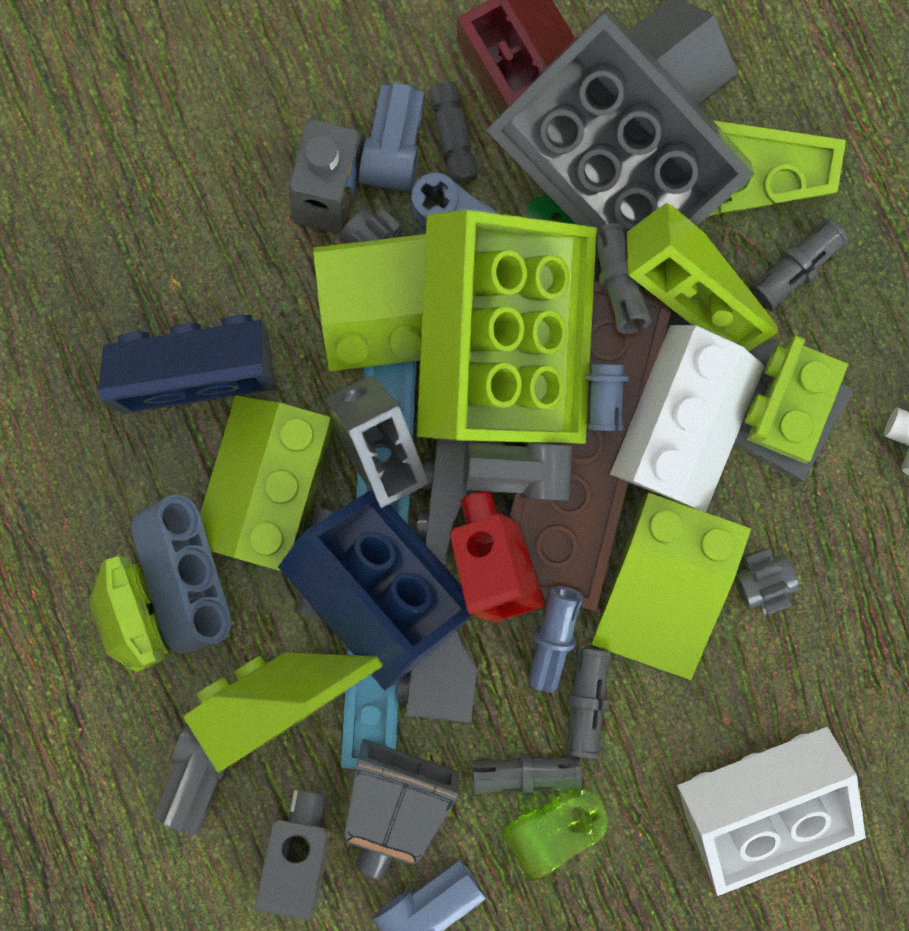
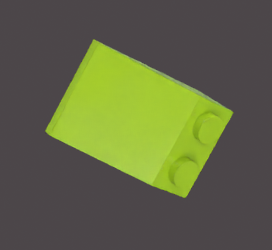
[590,493,751,680]
[183,652,383,773]

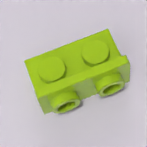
[745,335,849,464]

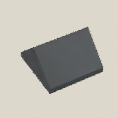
[630,0,738,105]

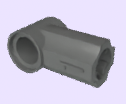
[463,442,572,500]
[154,723,231,835]

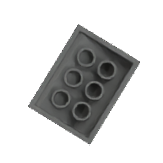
[486,6,754,240]

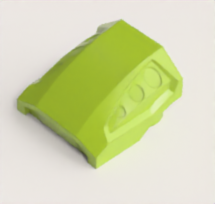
[88,555,170,672]

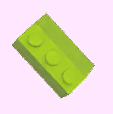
[313,234,426,371]
[200,395,335,572]

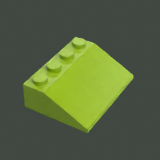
[417,210,597,444]

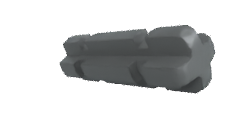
[430,81,477,183]

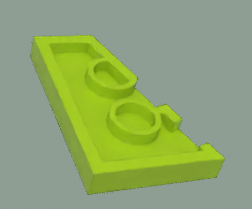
[708,120,846,216]

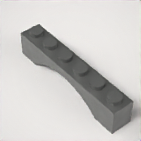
[397,438,502,723]

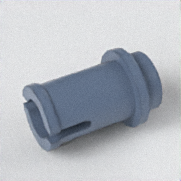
[586,364,629,431]

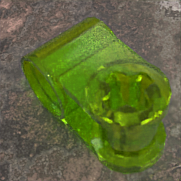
[501,788,608,881]

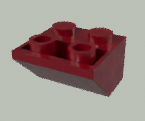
[457,0,575,114]

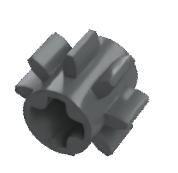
[340,208,403,243]
[734,548,799,616]

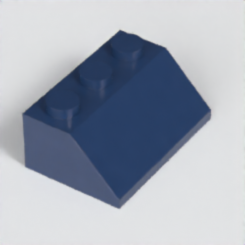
[98,315,277,414]
[278,491,474,691]

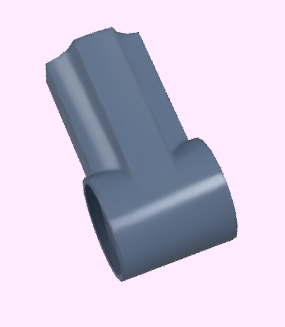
[359,82,425,193]
[372,858,486,931]

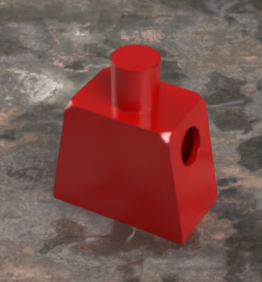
[450,491,546,623]

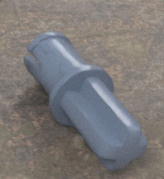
[529,586,583,693]

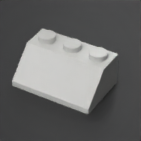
[610,325,765,512]
[677,727,866,896]

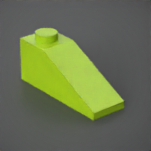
[627,202,778,352]

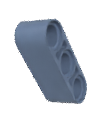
[131,494,231,654]

